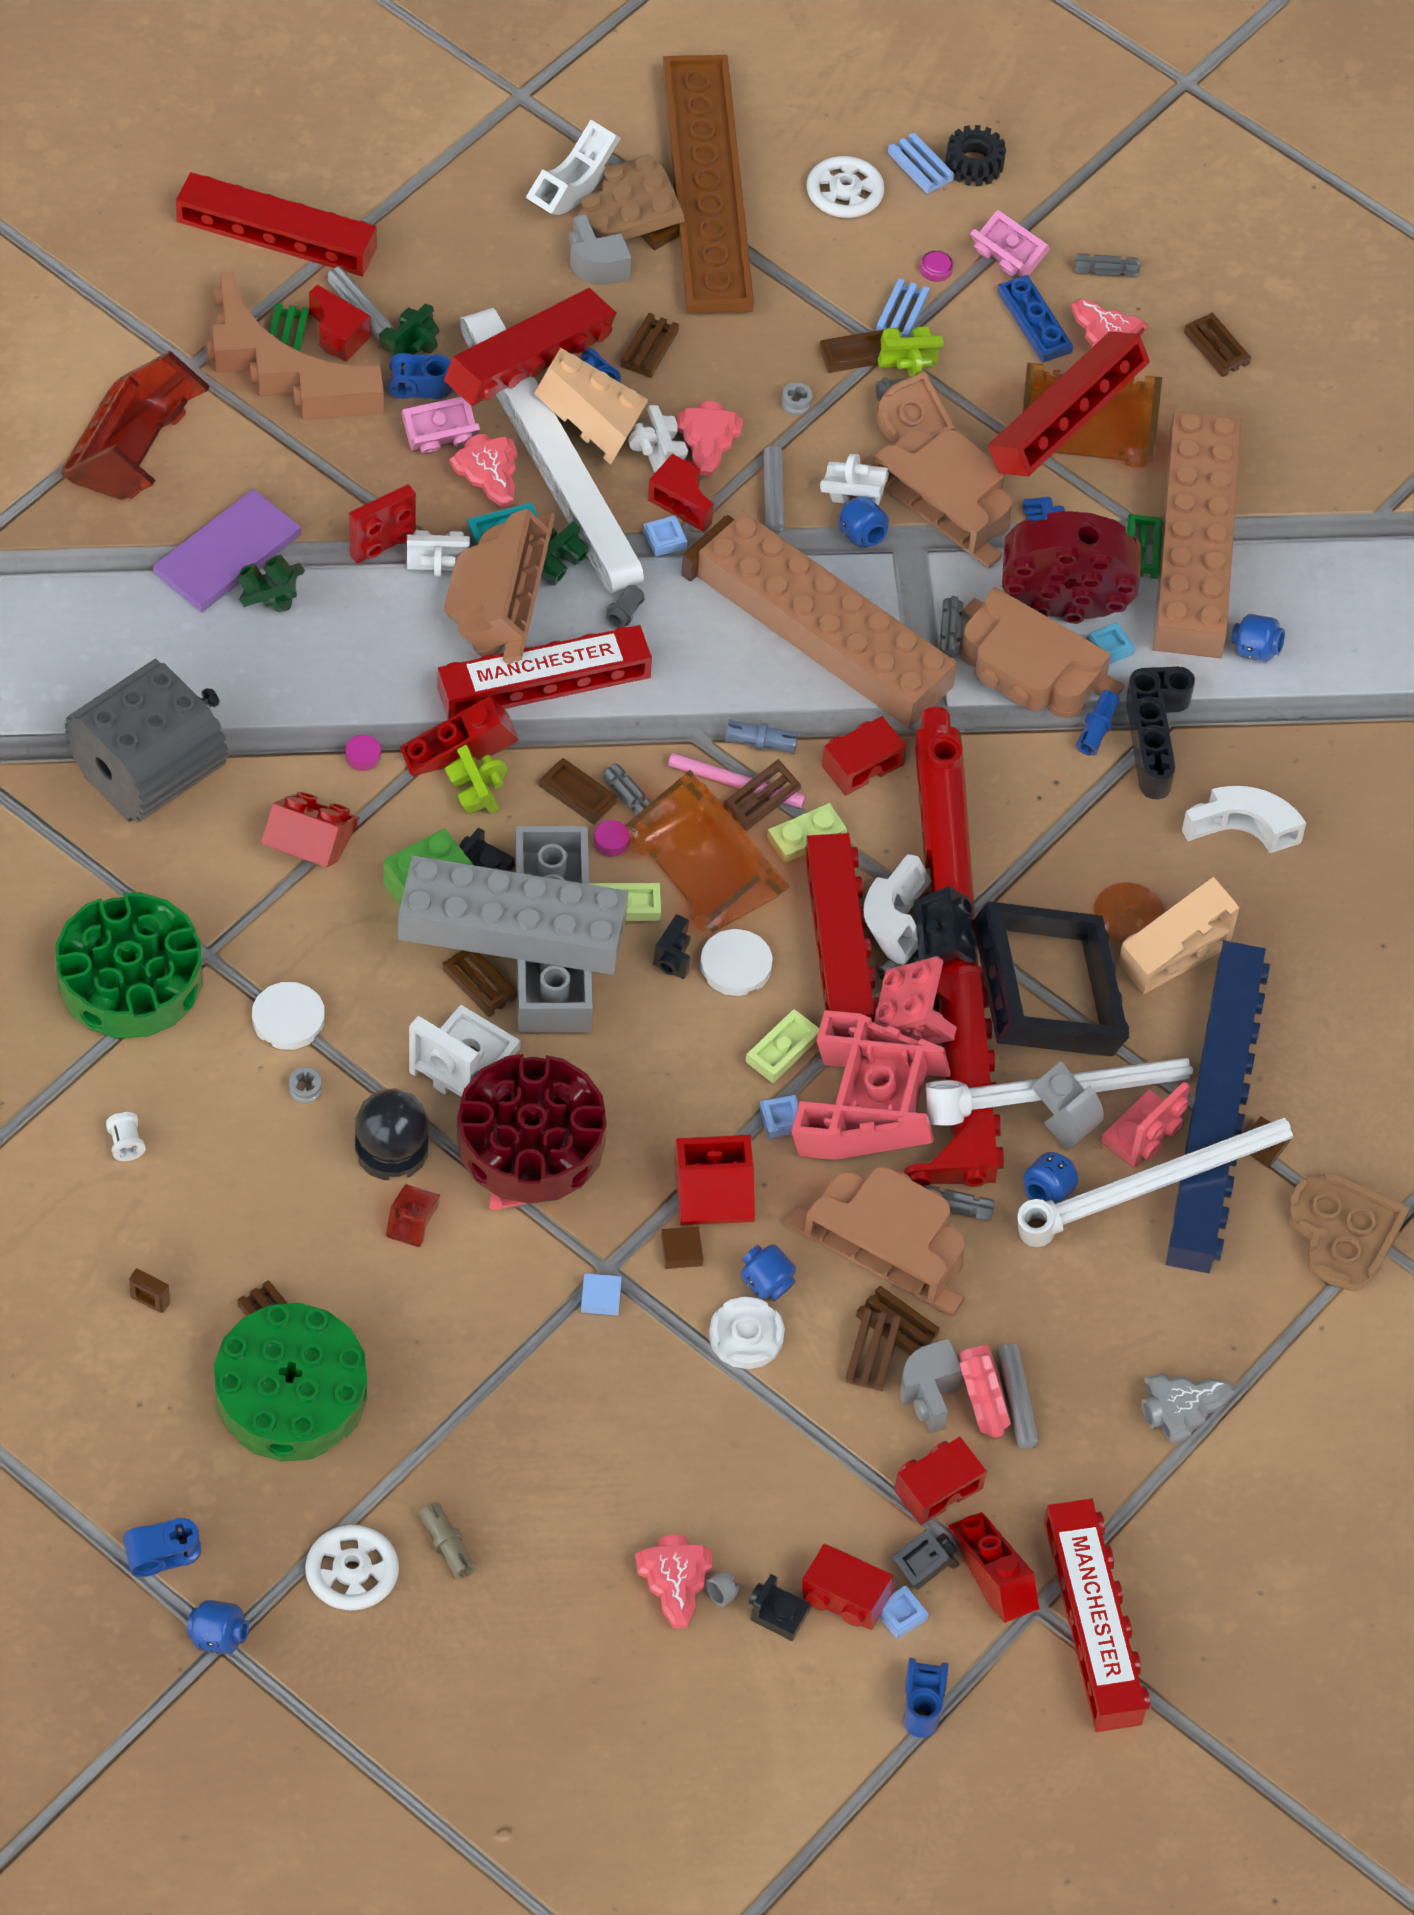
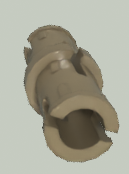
[418,1502,477,1580]

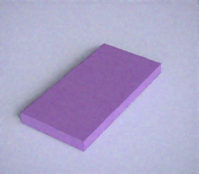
[153,489,302,612]

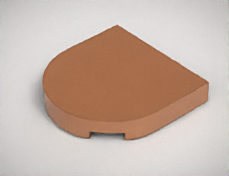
[876,371,956,444]

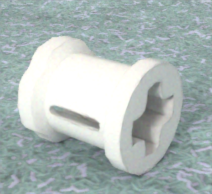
[106,1112,146,1161]

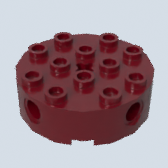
[1002,511,1141,624]
[457,1054,607,1204]

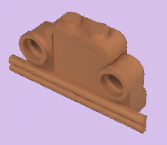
[860,430,1012,568]
[444,508,555,664]
[960,587,1125,718]
[785,1167,965,1317]

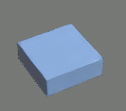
[643,515,688,557]
[759,1095,798,1139]
[581,1273,622,1316]
[880,1585,929,1639]

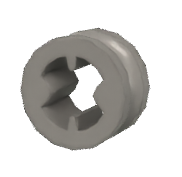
[781,382,812,415]
[288,1067,322,1104]

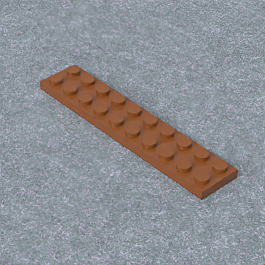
[663,55,754,313]

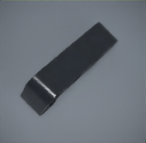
[1126,666,1195,800]

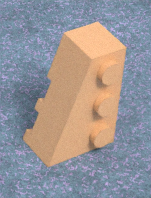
[534,348,648,465]
[1118,876,1239,995]

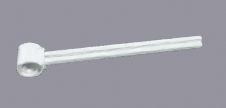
[926,1058,1193,1125]
[1017,1118,1293,1247]

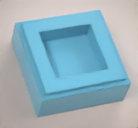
[1087,622,1135,664]

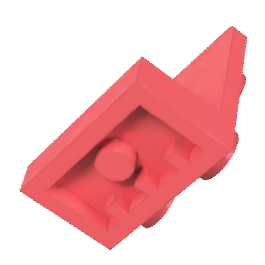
[874,956,957,1044]
[1101,1082,1190,1168]

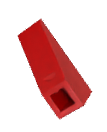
[400,696,519,776]
[948,1512,1040,1623]

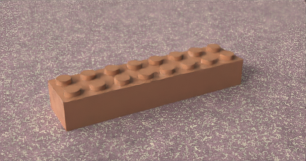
[1152,410,1241,659]
[697,511,957,729]

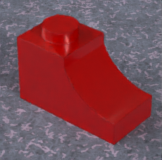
[309,284,371,362]
[648,453,714,532]

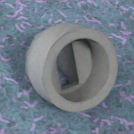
[705,1572,740,1607]

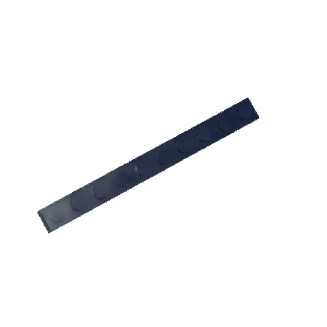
[1165,940,1270,1274]

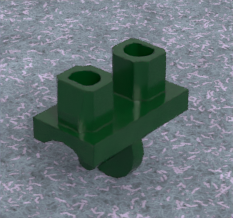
[379,303,440,367]
[541,521,589,586]
[237,554,305,613]

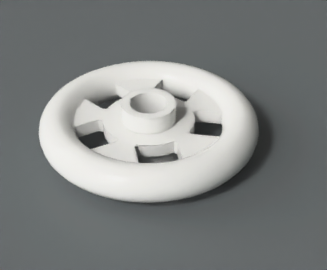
[807,156,885,218]
[305,1525,399,1611]

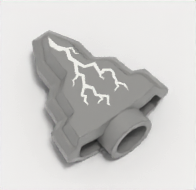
[1142,1373,1235,1444]

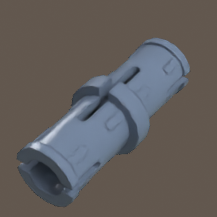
[725,719,799,754]

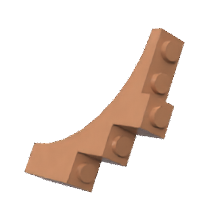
[206,271,384,419]

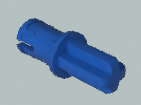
[1076,690,1119,756]

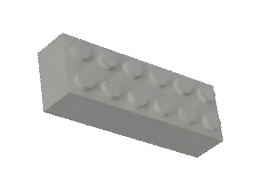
[515,826,593,1032]
[398,856,628,975]

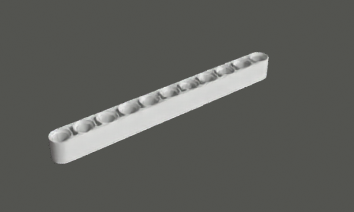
[460,307,644,594]

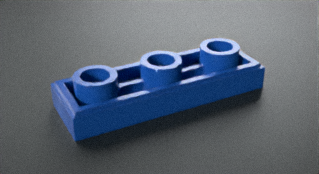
[997,275,1073,363]

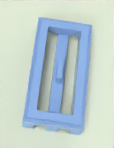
[888,132,954,194]
[876,278,930,338]

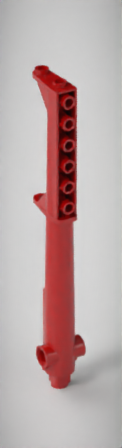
[904,707,1004,1187]

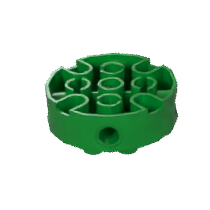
[55,892,203,1038]
[214,1303,367,1462]

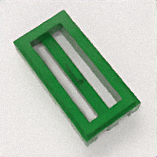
[269,303,309,352]
[1126,514,1163,579]

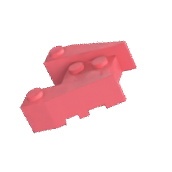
[791,1010,951,1160]

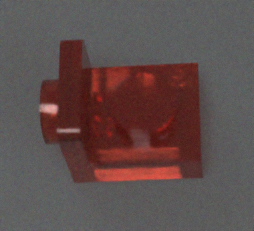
[386,1184,440,1247]

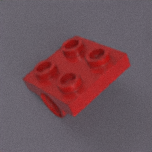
[349,484,416,564]

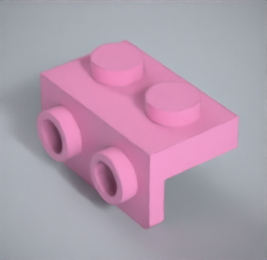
[970,210,1050,277]
[401,397,480,454]

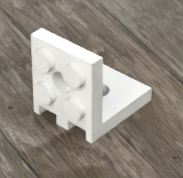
[409,1005,521,1097]

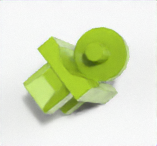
[877,326,944,377]
[445,745,508,814]

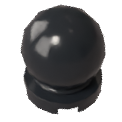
[355,1088,429,1180]

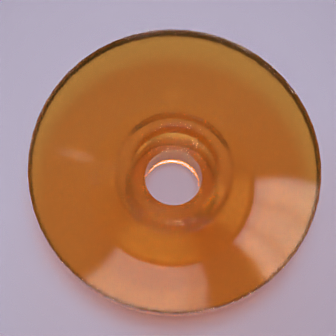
[1093,882,1165,943]

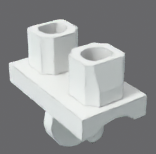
[628,405,688,473]
[820,453,889,505]
[407,530,470,576]

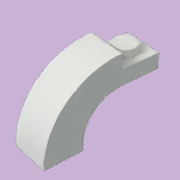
[526,120,621,215]
[1182,786,1306,854]
[864,854,932,965]

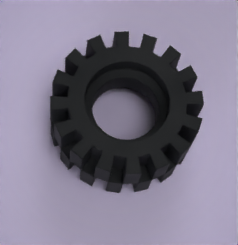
[945,125,1006,187]

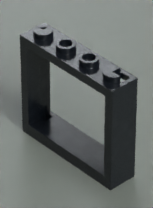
[972,901,1129,1057]

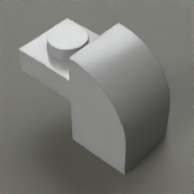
[569,214,631,285]
[1030,1061,1104,1151]
[900,1339,962,1433]

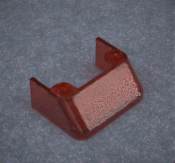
[61,351,210,500]

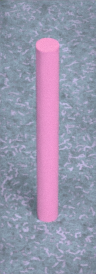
[668,753,806,809]

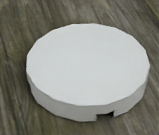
[700,929,773,996]
[252,982,325,1050]
[709,1296,785,1369]

